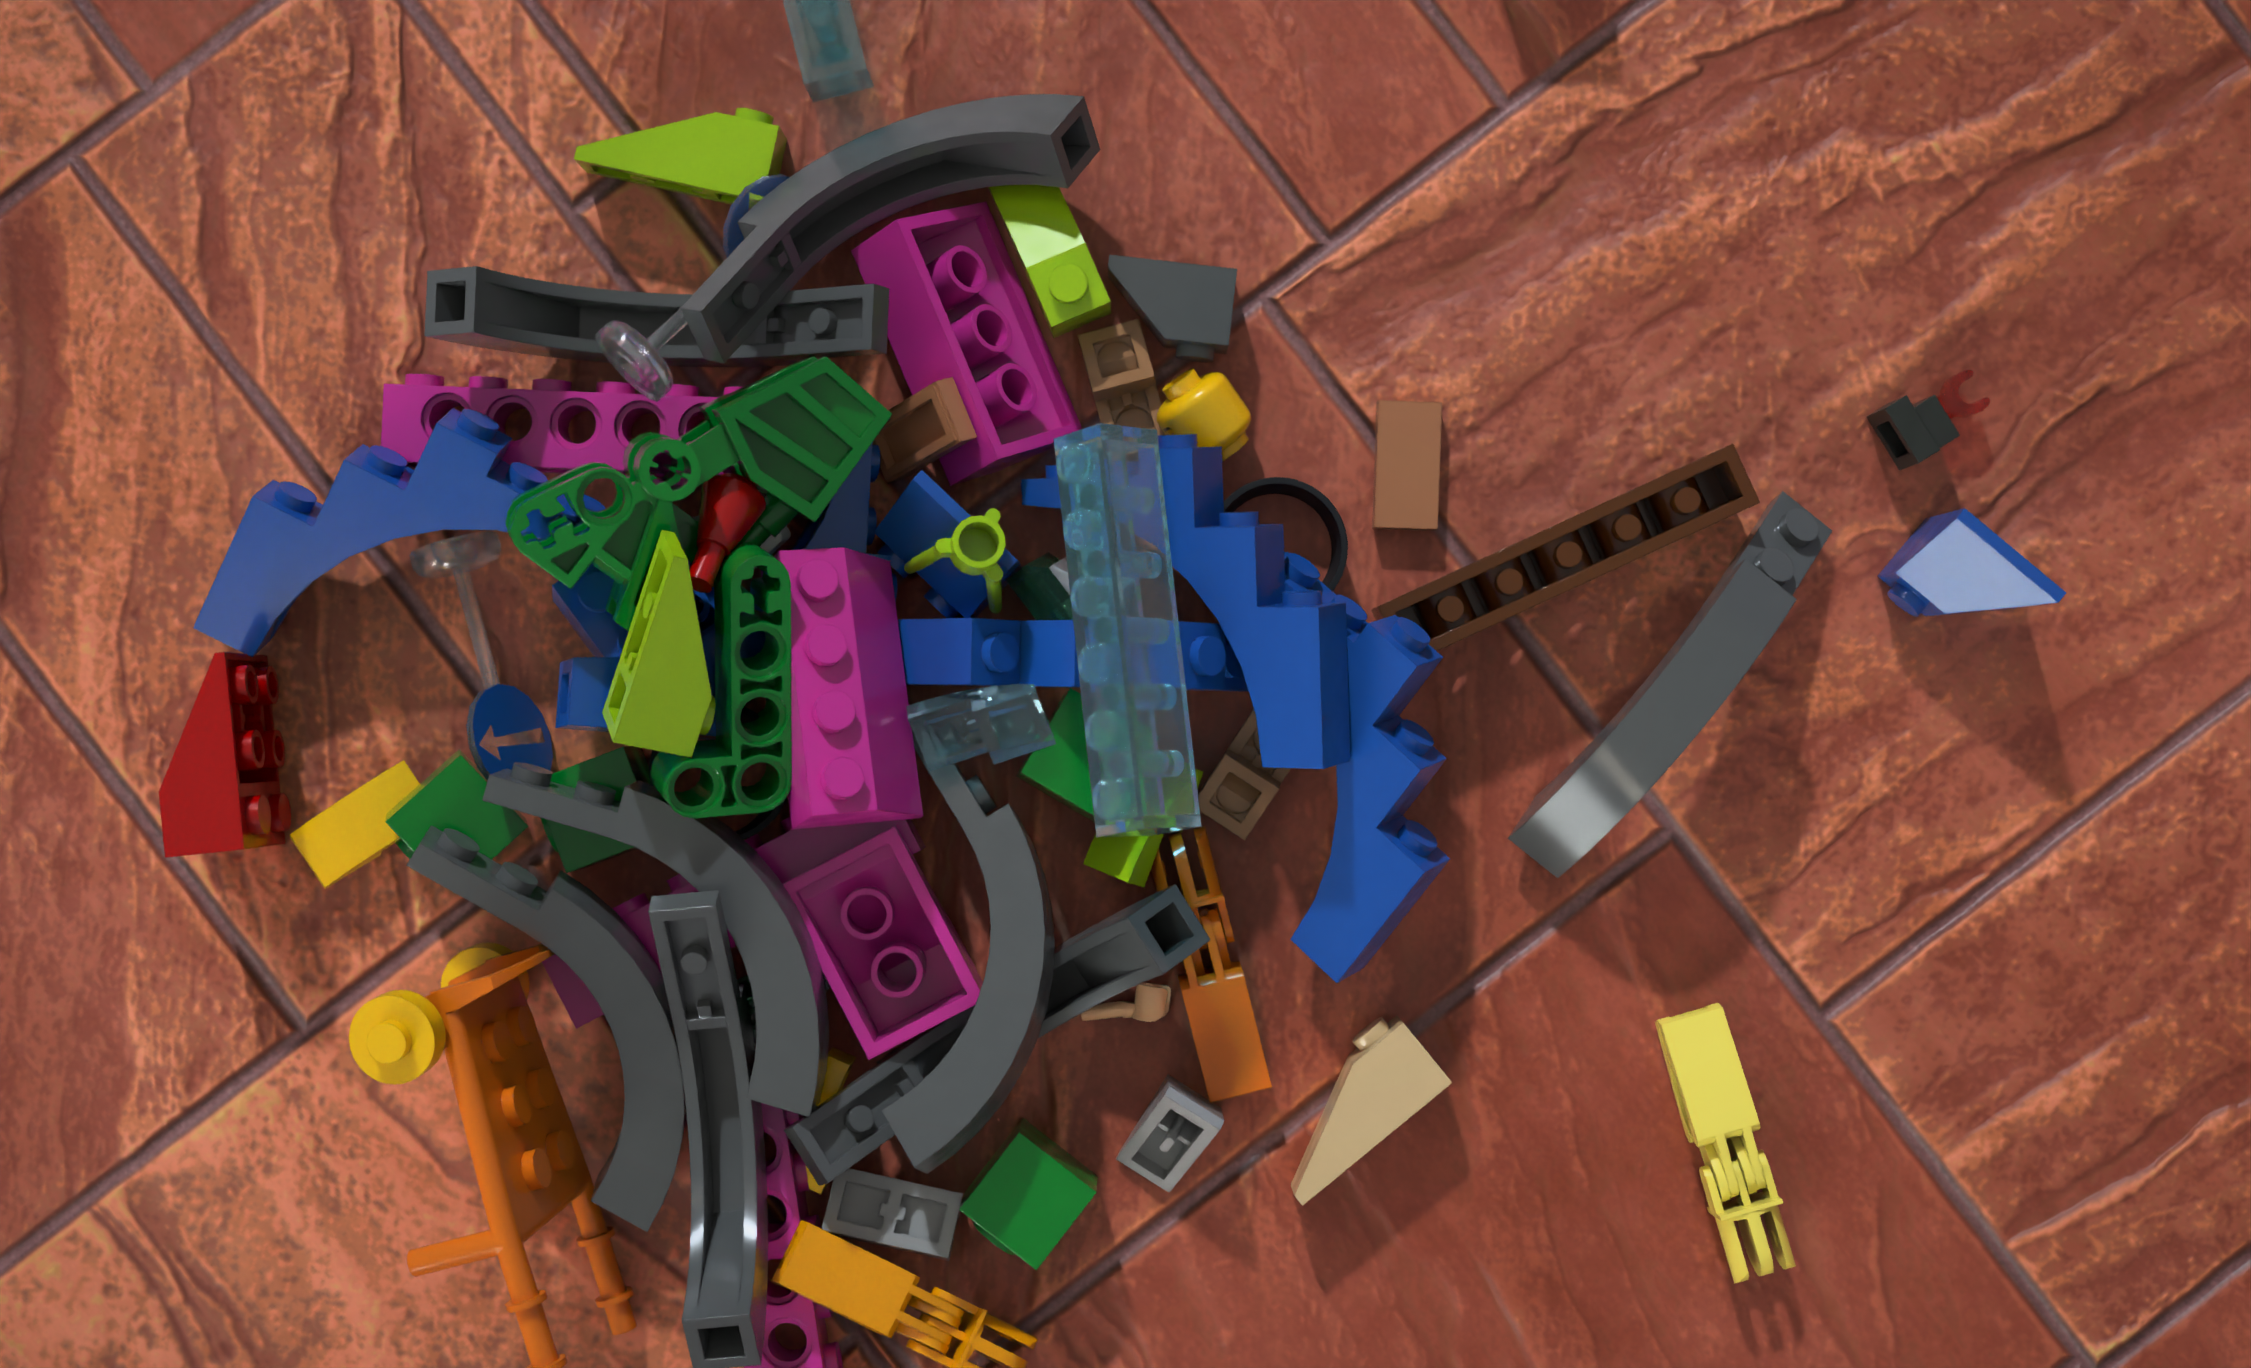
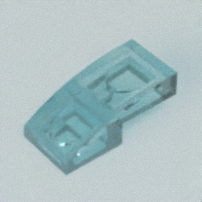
[907,684,1056,771]

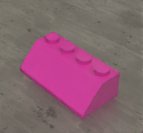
[851,202,1085,486]
[761,547,923,830]

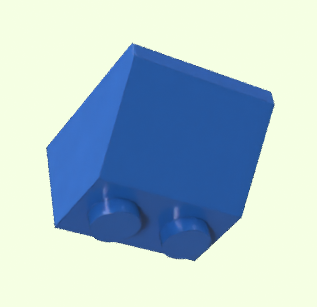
[874,470,1023,618]

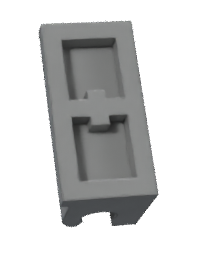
[822,1168,963,1261]

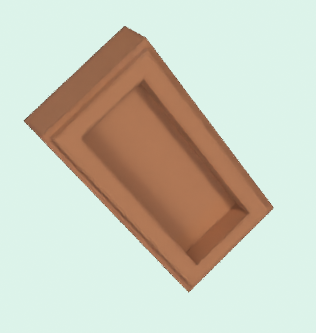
[873,377,977,484]
[1372,400,1442,531]

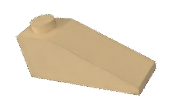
[1291,1016,1452,1206]

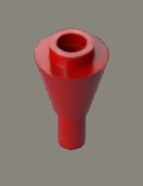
[690,473,766,593]

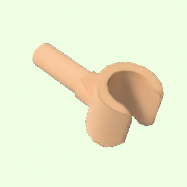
[1081,983,1171,1022]

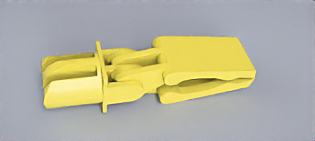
[1655,1003,1796,1284]

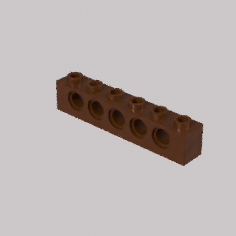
[1371,444,1760,651]

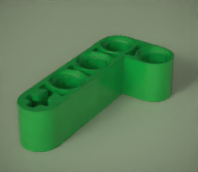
[650,542,792,818]

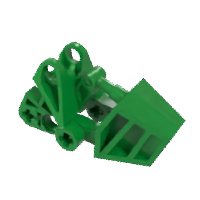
[505,356,892,631]

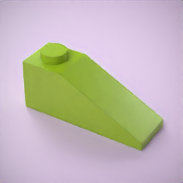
[574,108,787,209]
[988,185,1111,338]
[602,530,716,758]

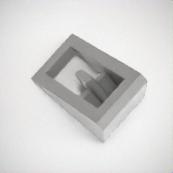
[1116,1075,1225,1193]

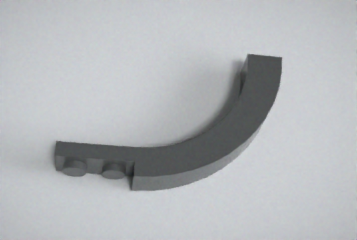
[681,94,1101,363]
[424,266,889,367]
[1508,491,1832,878]
[882,711,1055,1174]
[482,762,829,1117]
[406,825,687,1232]
[784,884,1211,1186]
[648,890,768,1368]

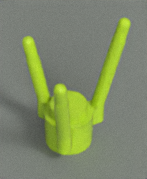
[904,508,1006,614]

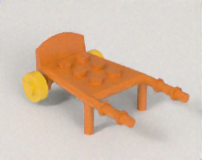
[349,942,637,1368]

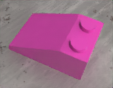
[783,825,983,1060]

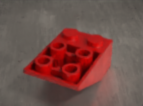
[159,652,291,858]

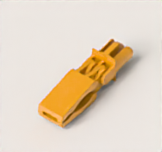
[771,1220,1038,1368]

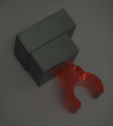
[1867,370,1990,470]

